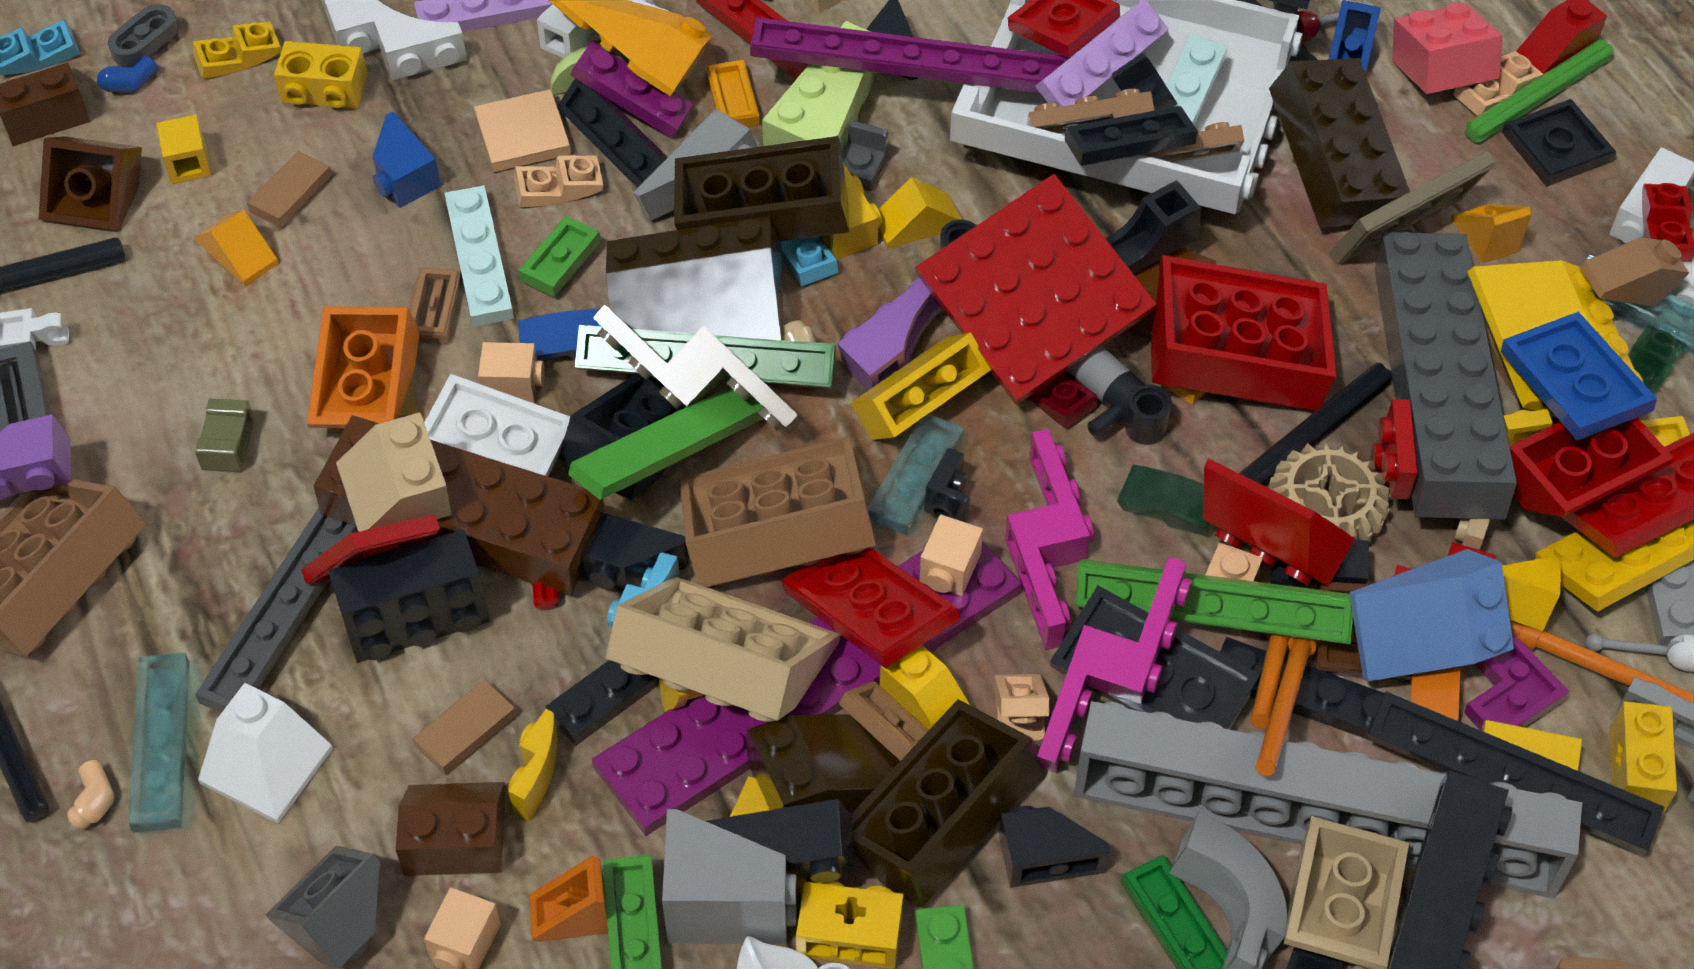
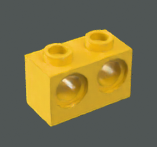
[273,41,368,109]

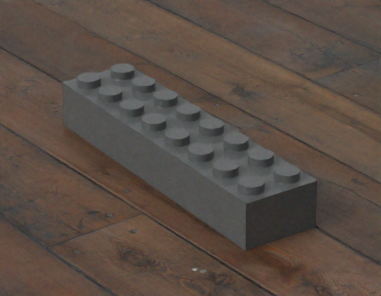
[1374,232,1517,519]

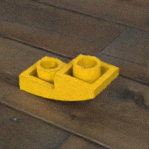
[192,21,281,79]
[508,709,558,821]

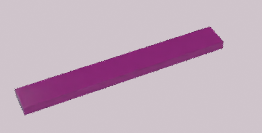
[750,17,1069,93]

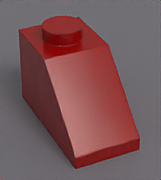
[1516,0,1607,74]

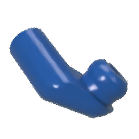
[97,56,158,93]

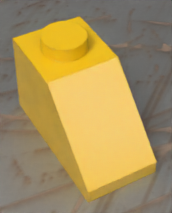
[880,645,971,730]

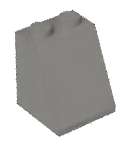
[662,809,797,944]

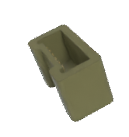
[195,398,254,472]

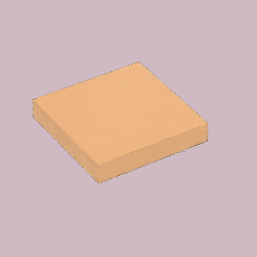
[474,89,571,172]

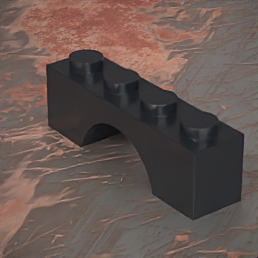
[1106,180,1201,274]

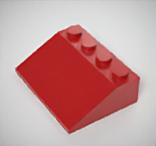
[1151,255,1336,411]

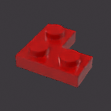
[1370,399,1417,499]

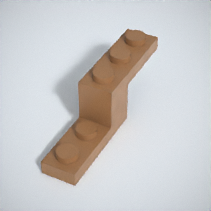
[1026,89,1245,163]

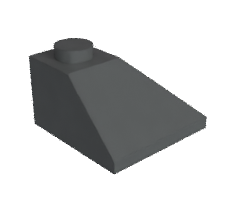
[266,846,380,969]

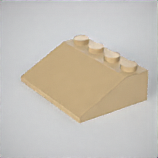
[605,576,841,722]

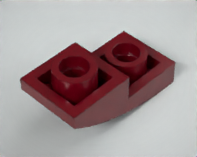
[1028,372,1098,429]

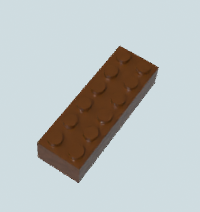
[313,415,604,595]

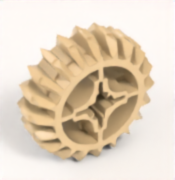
[1269,441,1390,542]

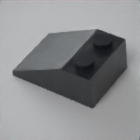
[559,374,687,500]

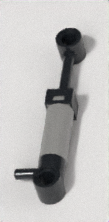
[939,220,1172,445]

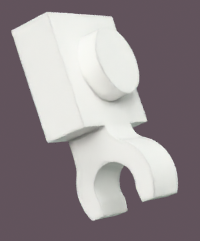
[0,308,69,351]

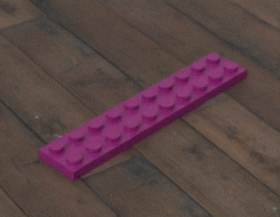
[592,541,1022,836]

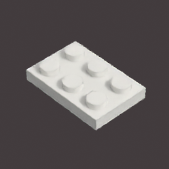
[424,374,570,477]

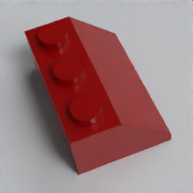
[1509,417,1674,517]
[1203,458,1355,586]

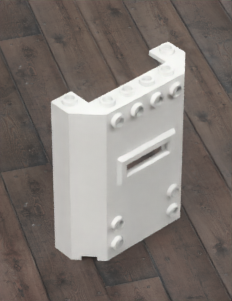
[950,0,1303,214]

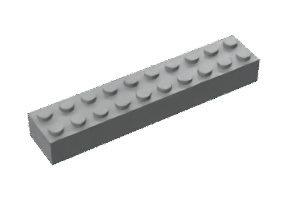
[1073,701,1582,898]

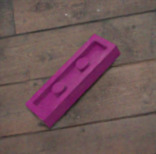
[570,41,693,138]

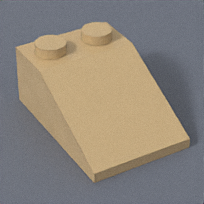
[1284,816,1409,969]

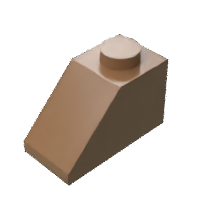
[1579,237,1689,307]

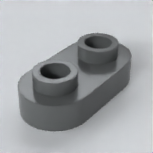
[108,4,178,66]

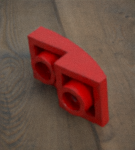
[1642,183,1694,262]

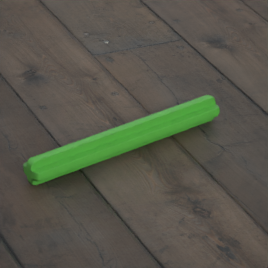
[1464,39,1614,143]

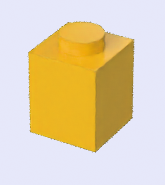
[156,114,212,184]

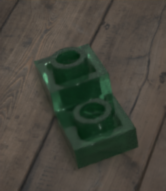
[1628,325,1687,396]
[1117,464,1211,533]

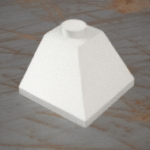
[198,683,333,824]

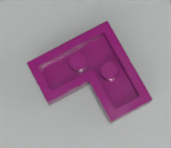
[1464,631,1569,731]

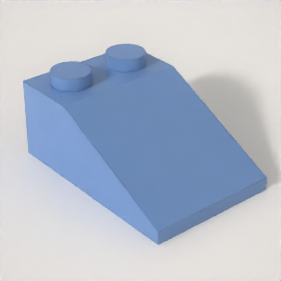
[1349,549,1514,681]

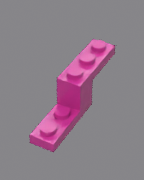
[1005,429,1094,651]
[1037,557,1192,773]

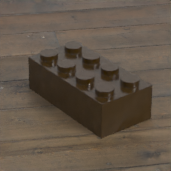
[1269,58,1410,228]

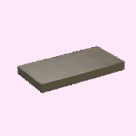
[1329,150,1496,265]

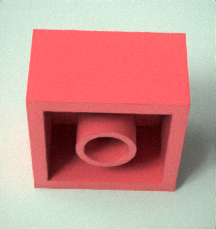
[1392,3,1503,94]

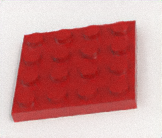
[915,174,1157,405]

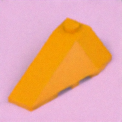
[548,0,713,97]

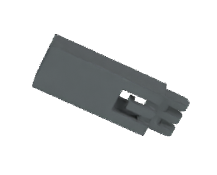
[0,342,50,432]

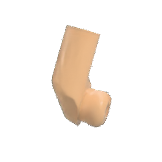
[67,760,114,829]

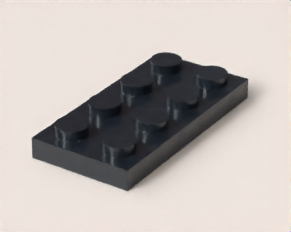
[1050,585,1261,730]

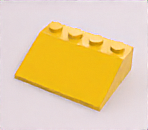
[1467,260,1644,417]

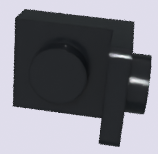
[1111,53,1178,110]
[924,447,970,523]

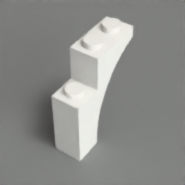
[321,0,467,80]
[1609,147,1694,317]

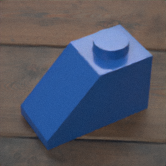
[1329,0,1381,74]
[373,111,441,208]

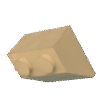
[336,412,451,532]

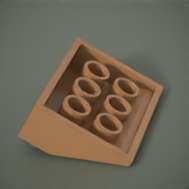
[679,436,876,587]
[0,479,146,657]

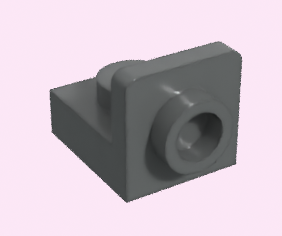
[842,121,888,191]

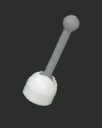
[1585,633,1694,672]

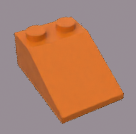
[307,306,420,428]

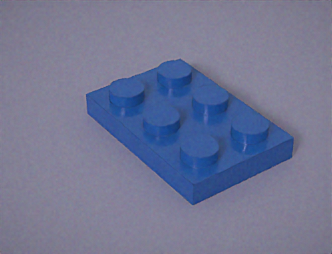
[1501,311,1657,440]

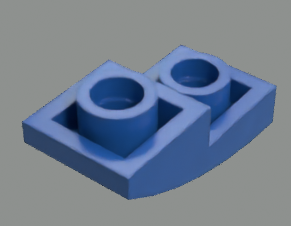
[518,309,602,361]

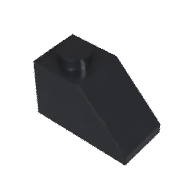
[582,512,689,591]
[999,806,1110,888]

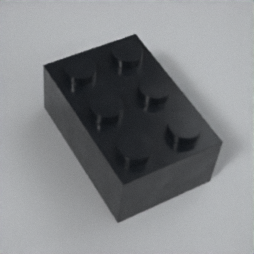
[328,529,490,663]

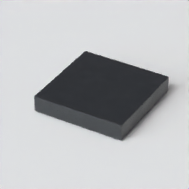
[1502,99,1617,187]

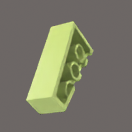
[762,21,877,153]

